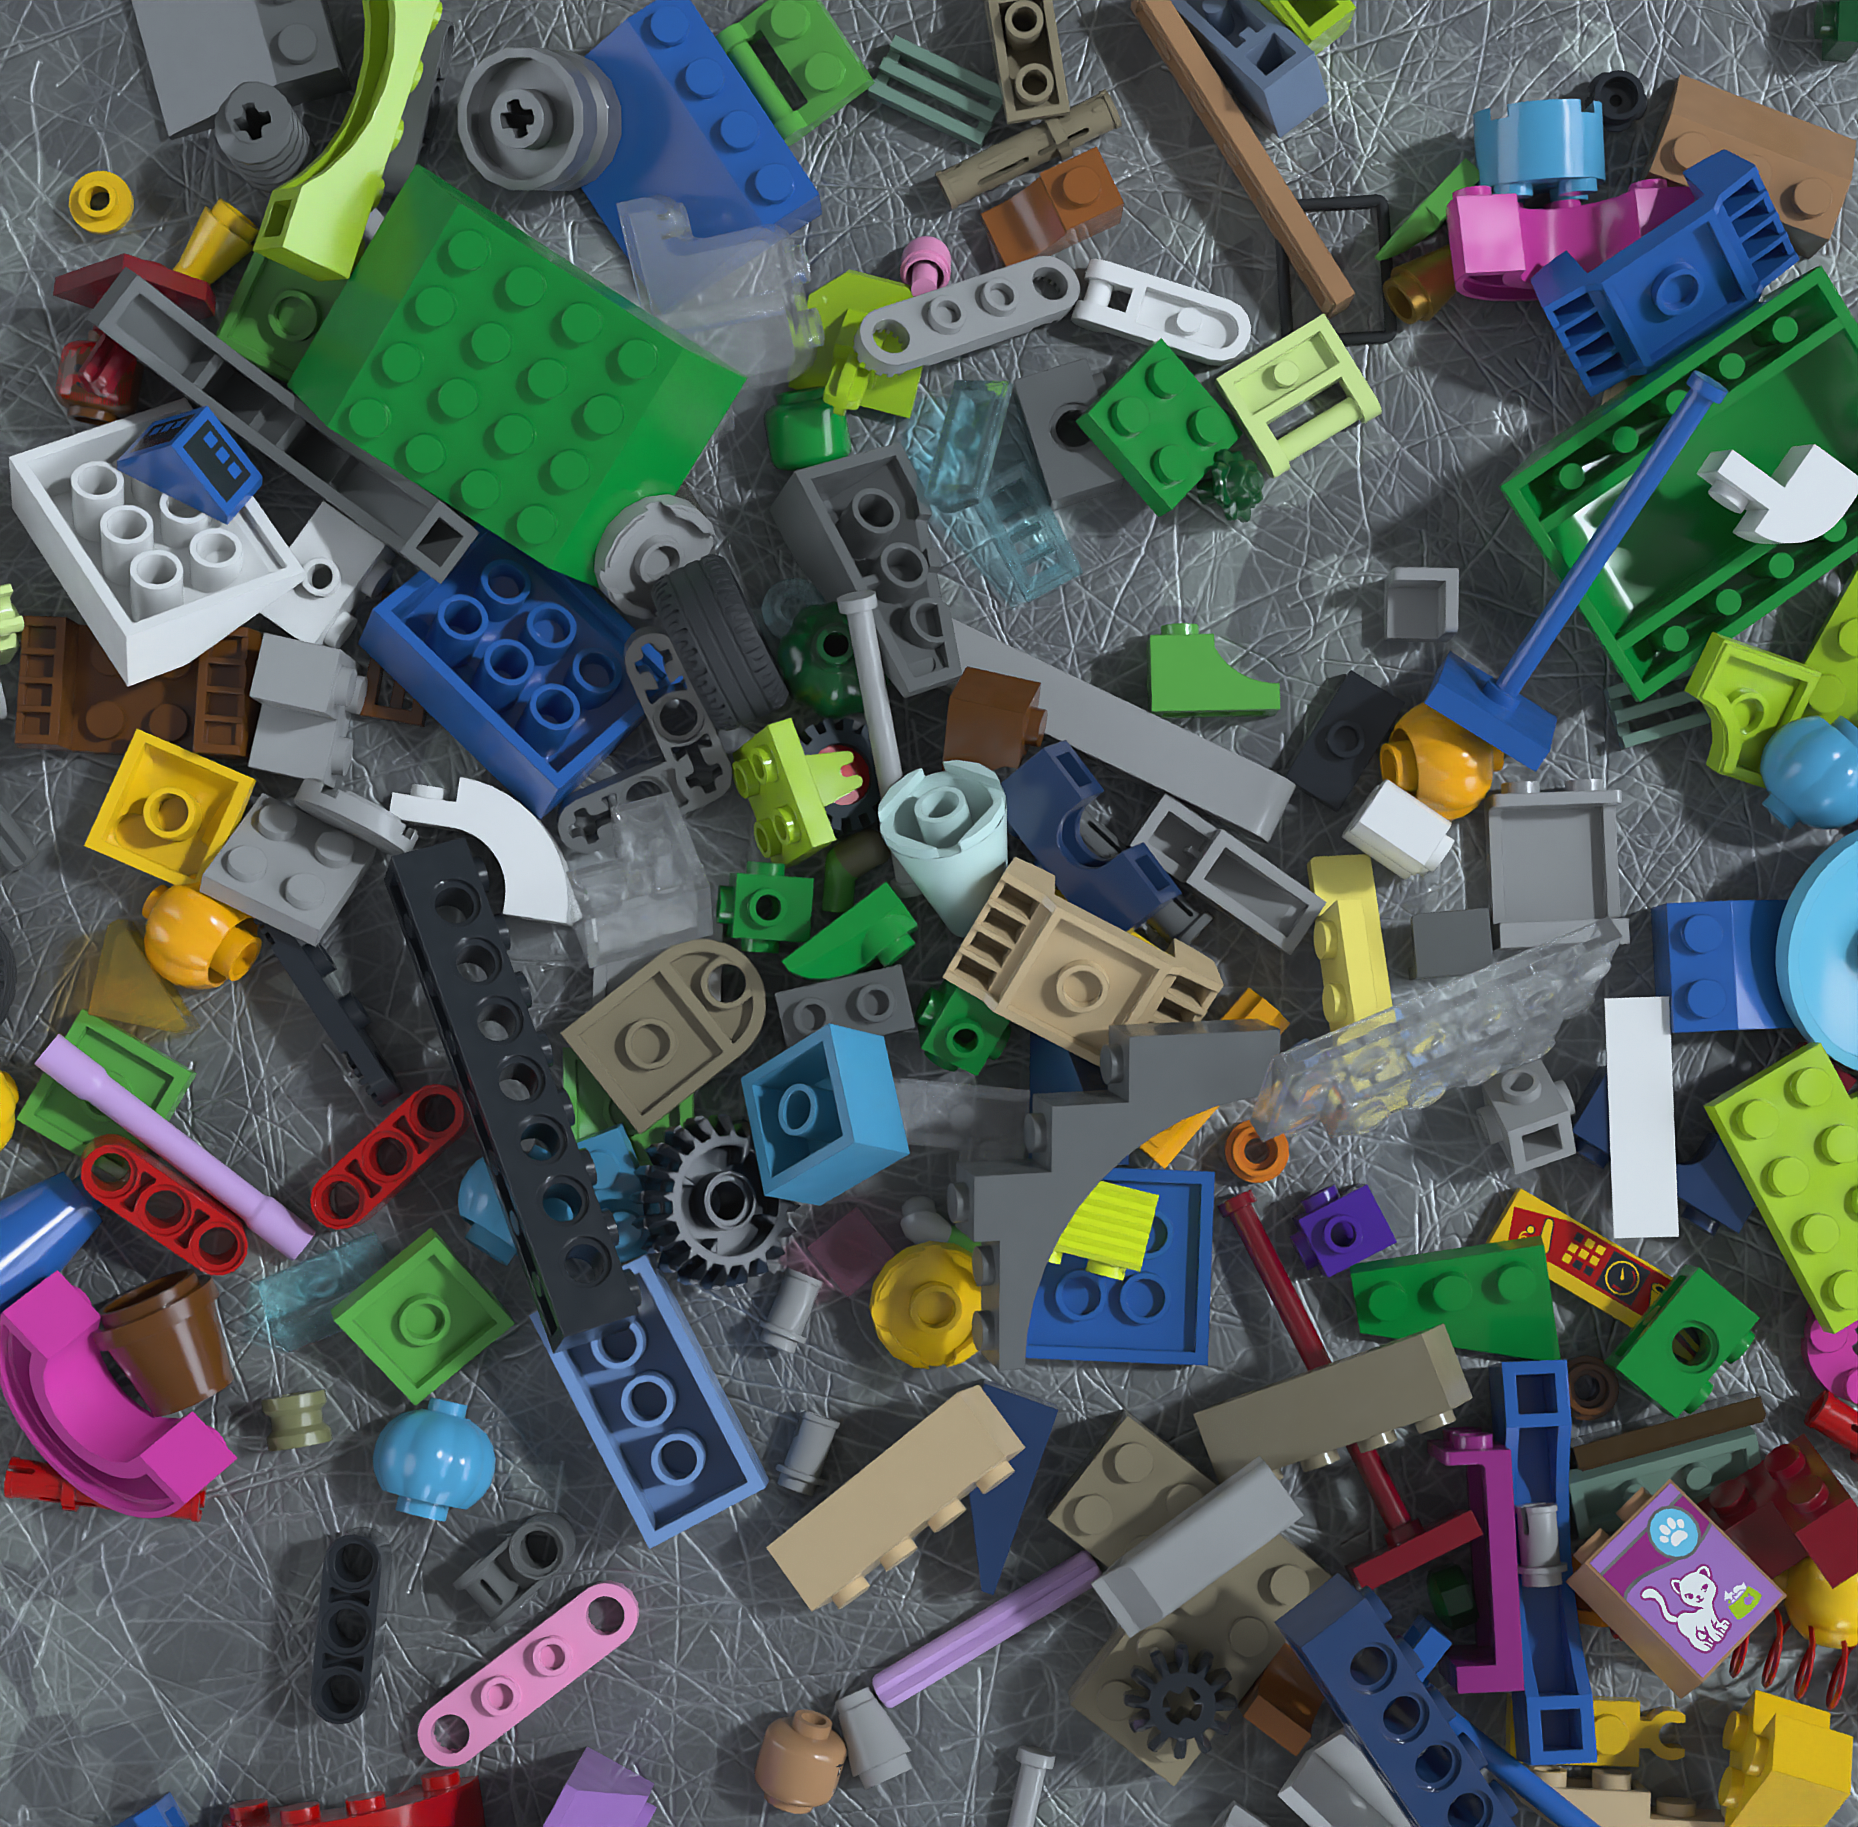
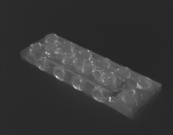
[1250,916,1623,1142]

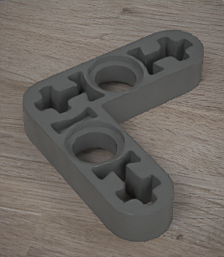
[556,626,733,853]

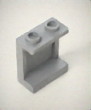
[1484,779,1630,951]

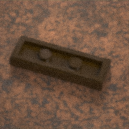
[1569,1391,1767,1472]

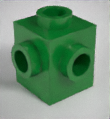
[716,861,814,953]
[914,979,1011,1076]

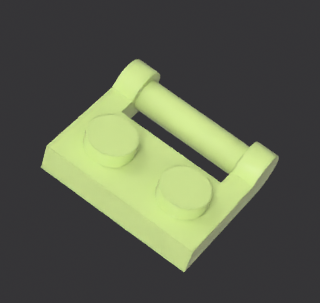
[1214,314,1382,479]

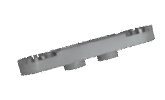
[853,256,1080,377]

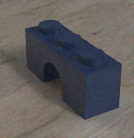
[1000,740,1182,934]
[1570,1066,1756,1237]

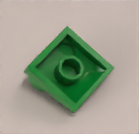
[782,882,919,982]

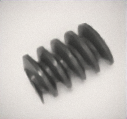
[215,81,315,193]

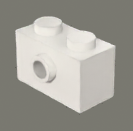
[259,501,396,649]

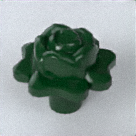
[1197,449,1265,523]

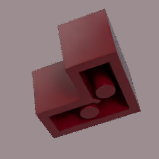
[1696,1433,1858,1589]

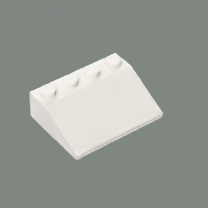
[9,398,305,686]

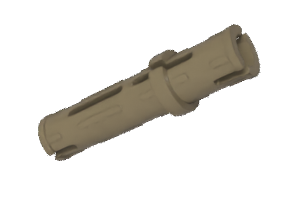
[935,89,1122,210]

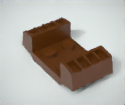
[14,616,264,760]

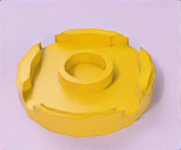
[869,1241,981,1369]

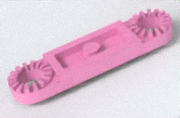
[418,1580,639,1767]

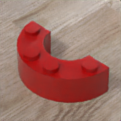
[222,1768,486,1827]

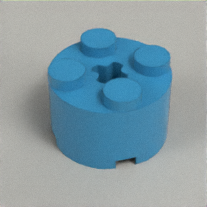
[1473,99,1606,205]

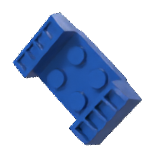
[1530,149,1799,398]

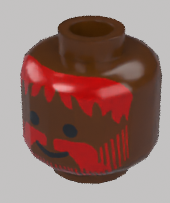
[55,330,144,427]

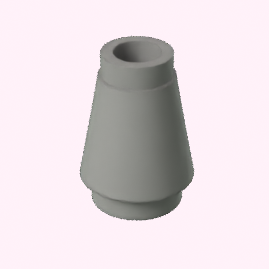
[834,1686,912,1790]

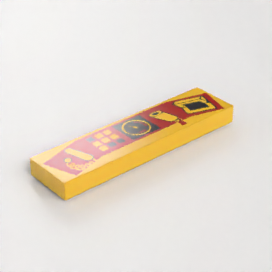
[1485,1188,1700,1361]

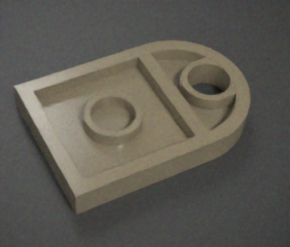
[560,939,767,1134]

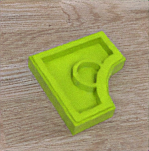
[1684,632,1822,789]

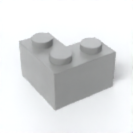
[248,633,368,789]

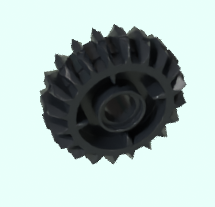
[629,1114,801,1290]

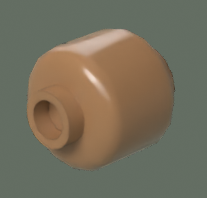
[754,1710,847,1814]

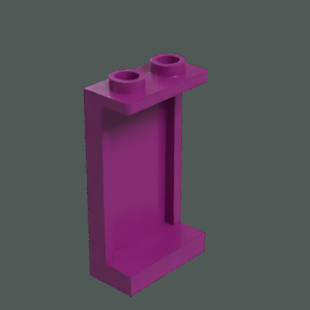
[1427,1426,1524,1694]

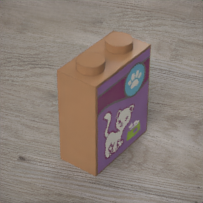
[1565,1479,1787,1699]

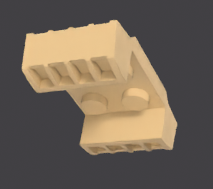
[942,857,1224,1067]

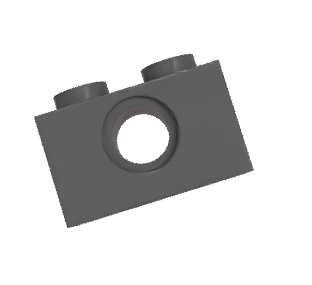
[1012,357,1125,512]
[775,964,916,1049]

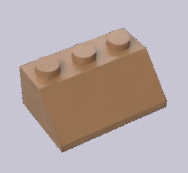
[1638,74,1857,259]

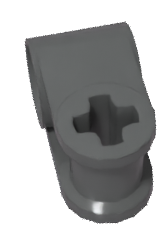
[452,1512,576,1633]

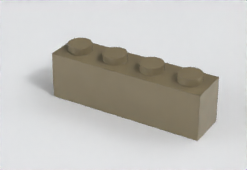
[1193,1323,1473,1484]

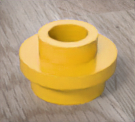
[69,171,134,235]

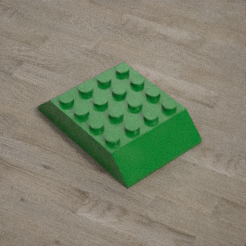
[287,164,748,588]
[1498,266,1858,702]

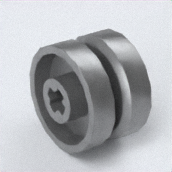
[457,47,622,191]

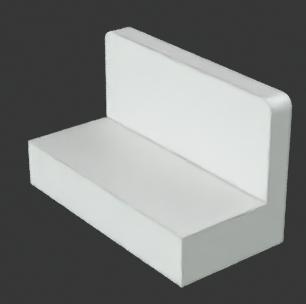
[1277,1727,1411,1827]

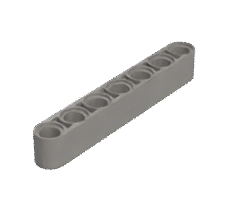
[936,618,1296,844]

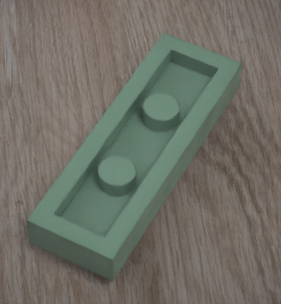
[1569,1426,1761,1540]

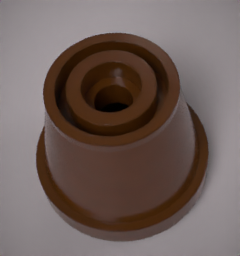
[92,1269,234,1417]

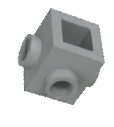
[1476,1059,1576,1175]

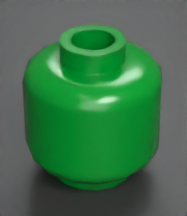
[763,386,852,471]

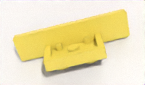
[1307,854,1406,1107]

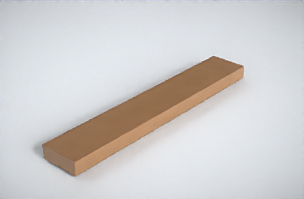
[1130,0,1355,319]

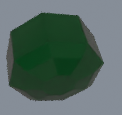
[1426,1562,1480,1631]

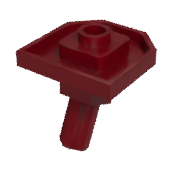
[53,253,217,398]

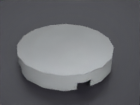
[594,494,717,619]
[294,778,419,856]

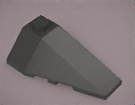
[769,442,962,698]

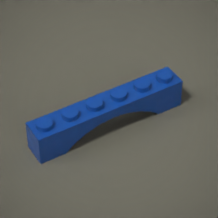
[1488,1359,1597,1766]

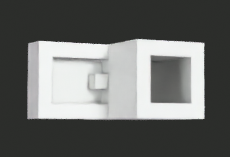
[1696,444,1858,544]

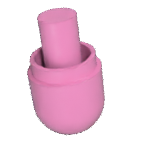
[900,236,951,297]

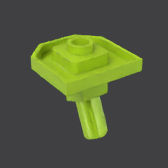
[788,269,924,419]

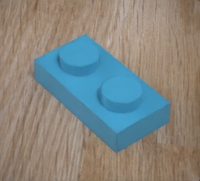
[576,1122,650,1263]

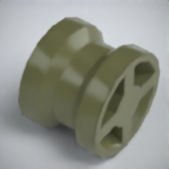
[261,1388,333,1451]

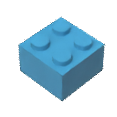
[741,1023,910,1206]

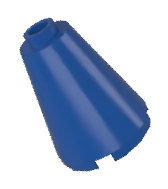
[0,1171,104,1315]

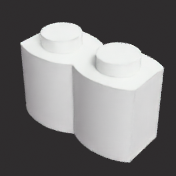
[1341,779,1455,880]

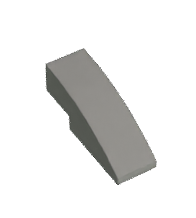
[1124,793,1327,955]

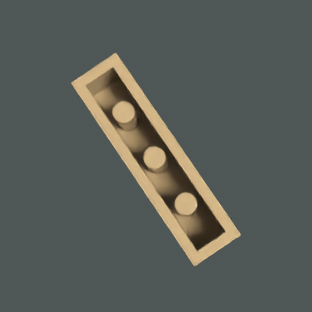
[766,1385,1025,1611]

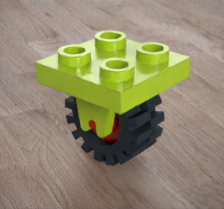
[732,718,881,869]

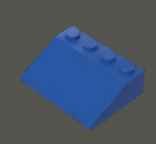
[580,0,822,316]
[358,523,684,821]

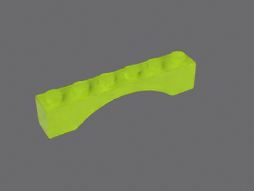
[253,0,443,282]

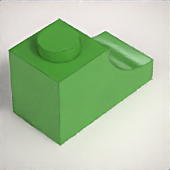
[1146,623,1280,719]

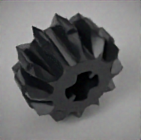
[1123,1641,1238,1759]

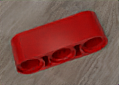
[310,1084,471,1230]
[81,1134,248,1275]

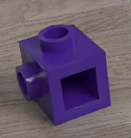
[1289,1183,1397,1278]

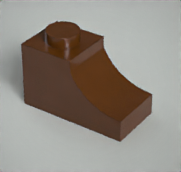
[942,666,1048,771]

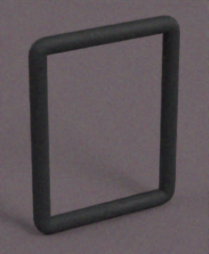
[1275,194,1397,345]

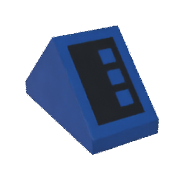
[117,406,263,525]

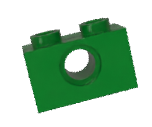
[1604,1264,1760,1419]

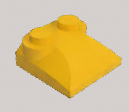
[84,729,257,886]

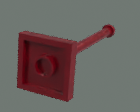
[1217,1189,1483,1591]

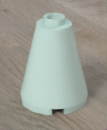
[878,760,1008,938]

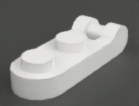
[1071,259,1251,366]

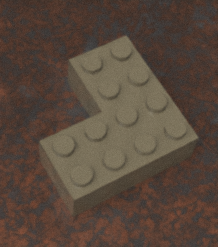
[1045,1409,1333,1786]

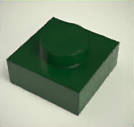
[1814,0,1858,62]

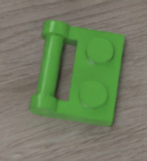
[715,0,875,147]

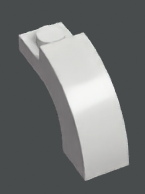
[389,777,575,927]

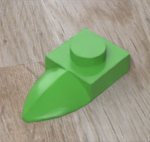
[1374,158,1480,261]

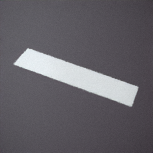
[1604,996,1679,1238]

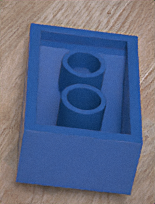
[1651,899,1796,1034]

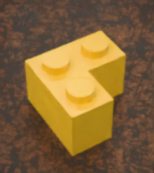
[1718,1690,1853,1827]

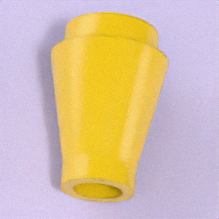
[173,198,260,285]

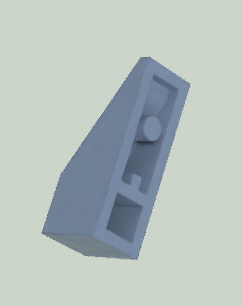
[1171,0,1329,139]

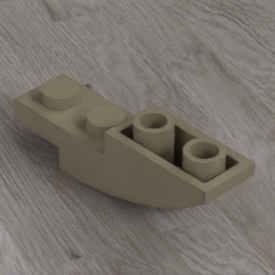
[983,0,1070,124]

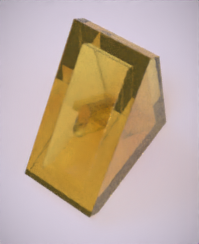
[88,918,201,1034]

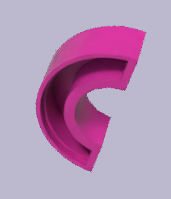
[1446,178,1695,301]
[0,1270,237,1518]

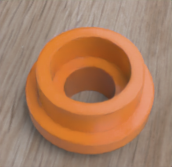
[1224,1119,1289,1183]

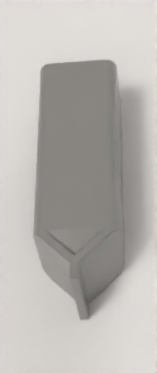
[1091,1456,1304,1638]

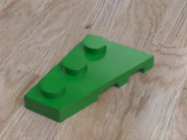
[1349,1235,1561,1361]

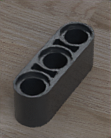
[310,1527,392,1725]

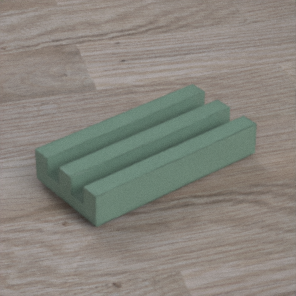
[868,35,1003,150]
[1603,662,1711,750]

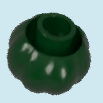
[777,601,891,720]

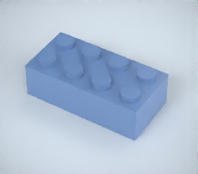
[529,1253,770,1549]

